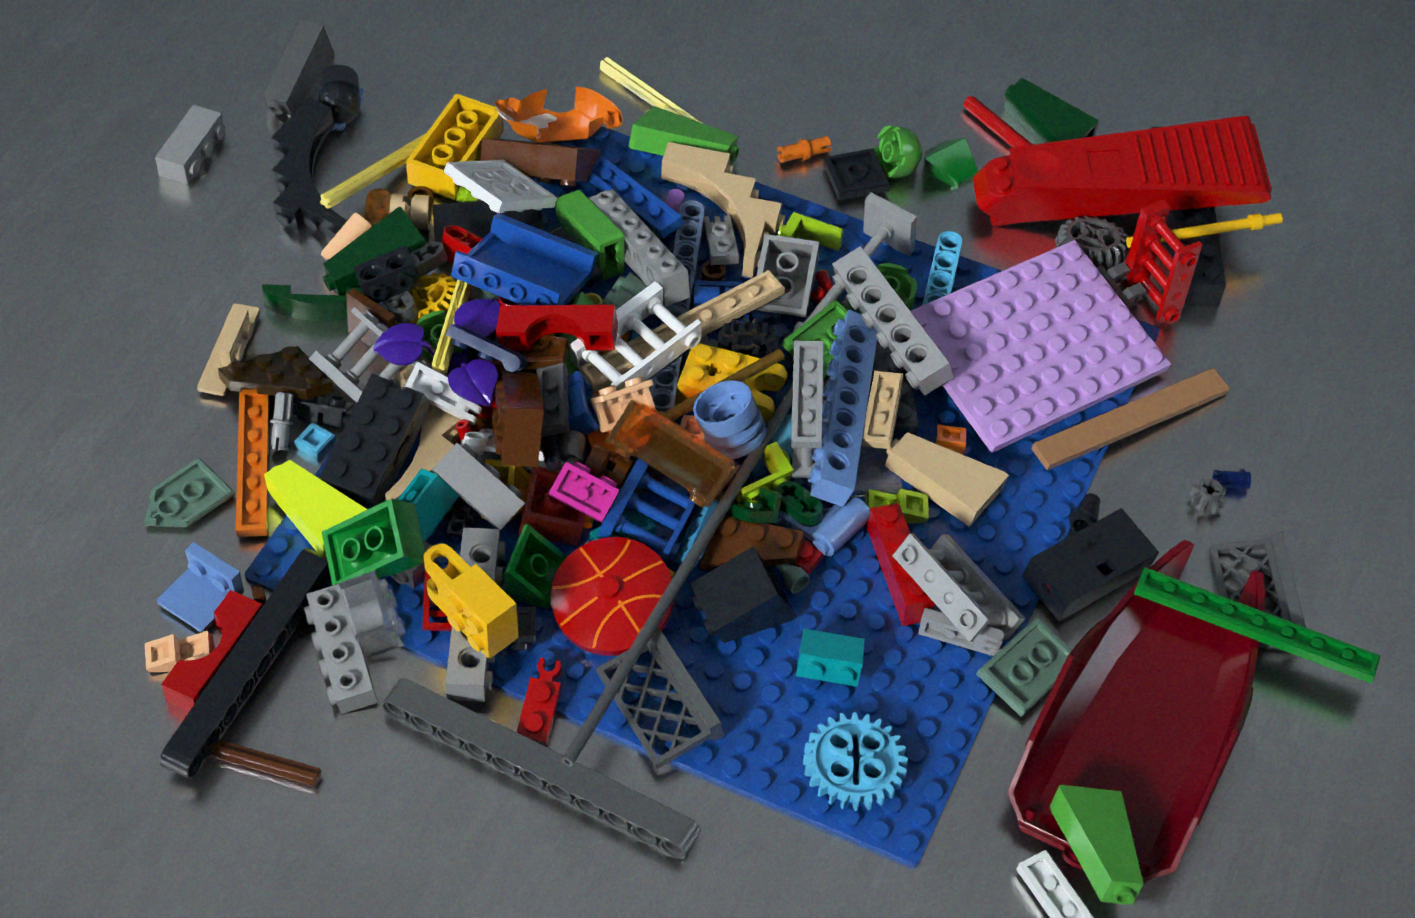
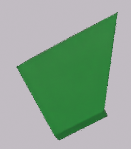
[925,138,978,186]

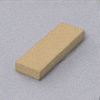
[861,371,904,449]

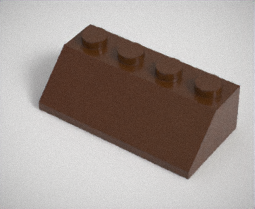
[480,138,601,186]

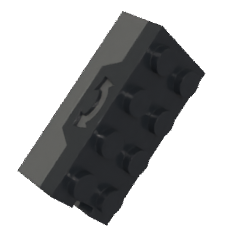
[319,373,432,507]

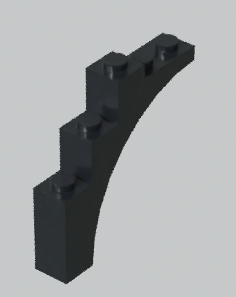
[271,97,348,240]

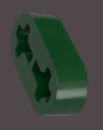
[776,481,823,527]

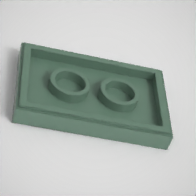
[976,617,1072,717]

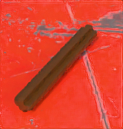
[209,740,321,787]

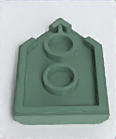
[144,457,235,527]

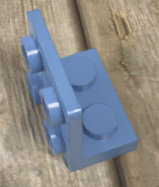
[157,542,244,632]

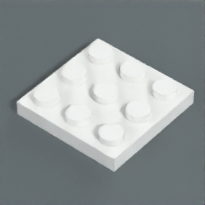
[444,160,557,213]

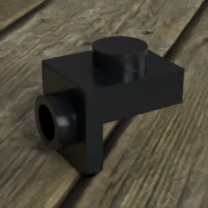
[508,606,537,651]

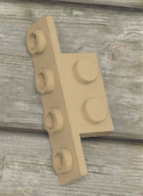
[197,303,260,396]

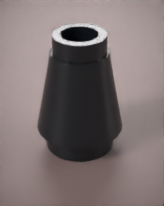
[1069,493,1101,533]

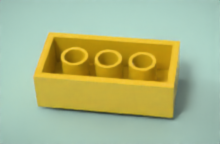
[406,93,504,200]

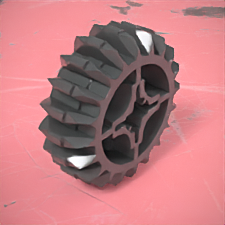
[1055,216,1129,271]

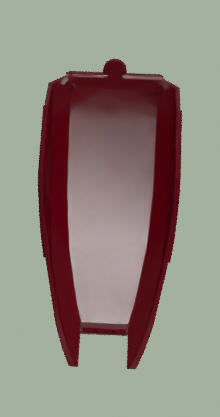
[1008,539,1265,883]

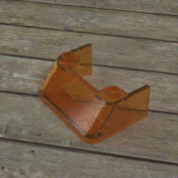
[605,400,740,508]

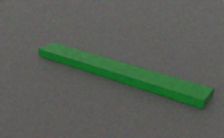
[1134,567,1381,684]

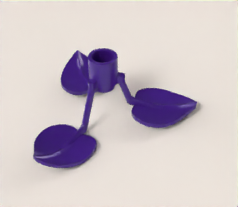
[373,299,500,407]

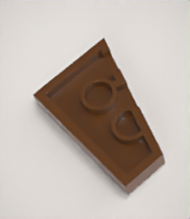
[480,332,569,372]
[700,515,805,571]

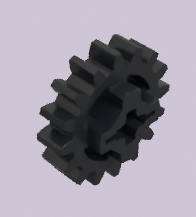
[717,317,779,359]

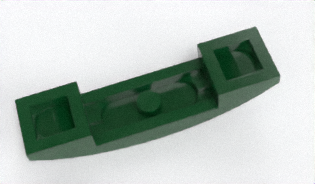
[262,284,363,321]

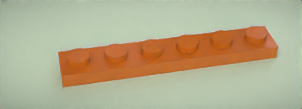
[236,389,270,537]

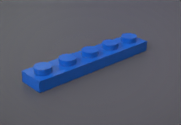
[587,155,684,239]

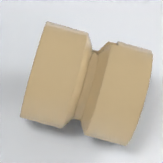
[390,194,432,230]

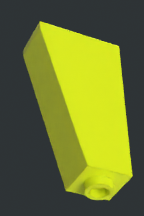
[264,460,368,556]

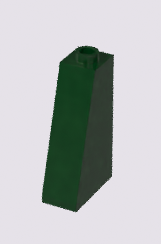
[1004,78,1099,144]
[323,206,426,296]

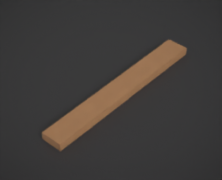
[1031,368,1230,471]

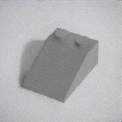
[754,234,819,317]

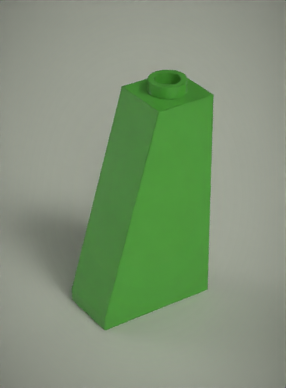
[629,106,740,163]
[555,190,625,281]
[1050,785,1144,905]

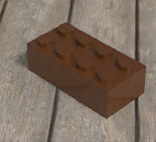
[492,371,544,467]

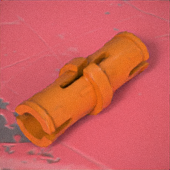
[777,136,831,163]

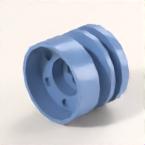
[693,380,767,459]

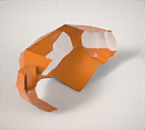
[494,86,623,143]

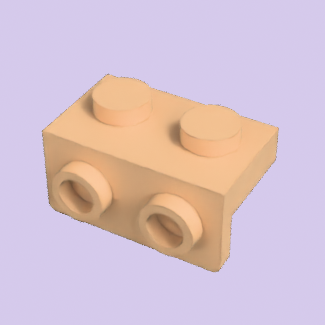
[591,376,657,432]

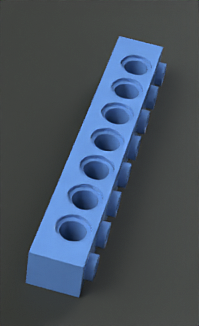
[808,310,877,507]

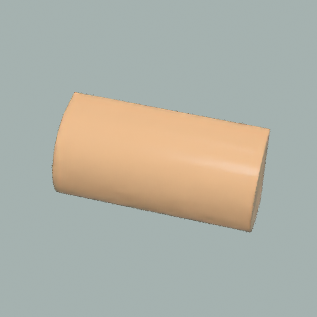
[321,212,372,261]

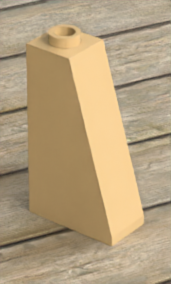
[885,432,1009,527]

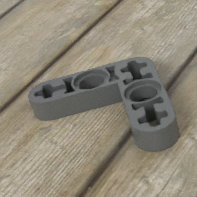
[383,241,448,323]

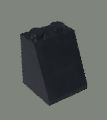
[690,547,797,643]

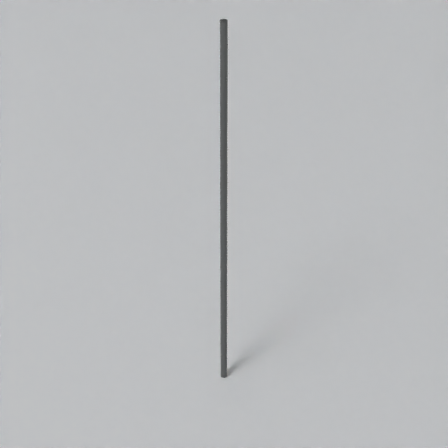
[562,282,861,767]

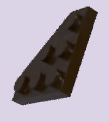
[218,346,334,399]

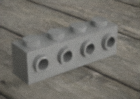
[304,583,378,714]

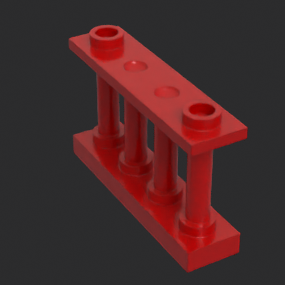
[1121,200,1203,327]

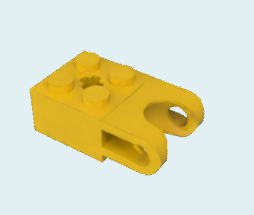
[676,343,787,423]
[424,544,518,659]

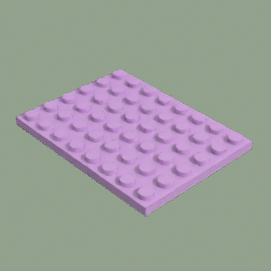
[910,240,1171,453]

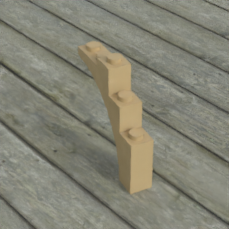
[661,142,785,278]
[385,355,461,501]

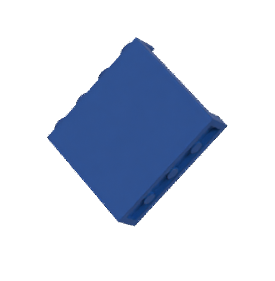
[451,213,598,306]

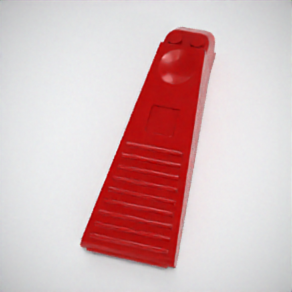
[973,116,1272,227]

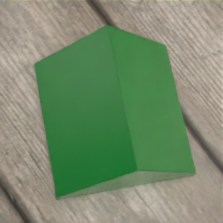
[504,524,567,608]

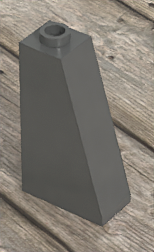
[263,19,334,116]

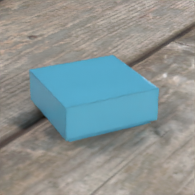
[294,422,336,460]

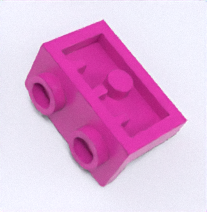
[549,461,620,523]

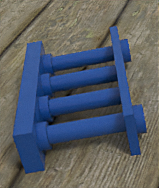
[597,434,715,563]

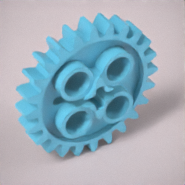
[803,712,908,811]

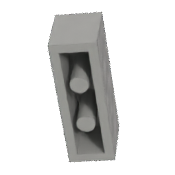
[155,105,226,184]
[432,443,525,530]

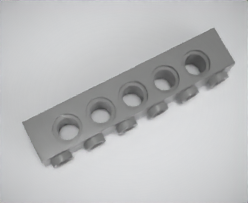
[589,189,690,307]
[832,246,954,396]
[445,528,506,702]

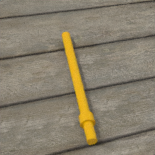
[1126,213,1283,248]

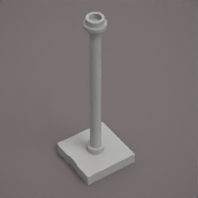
[792,192,917,333]

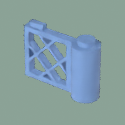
[775,478,870,556]

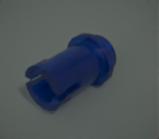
[1212,469,1251,492]

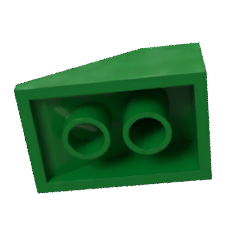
[322,498,425,588]

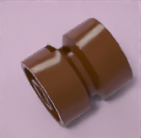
[584,444,634,490]

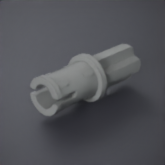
[270,392,294,451]

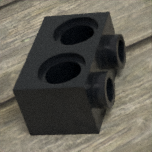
[354,245,422,303]

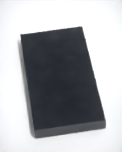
[432,201,544,243]

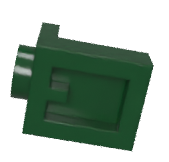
[731,487,781,523]

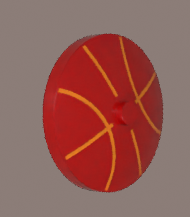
[551,537,674,656]

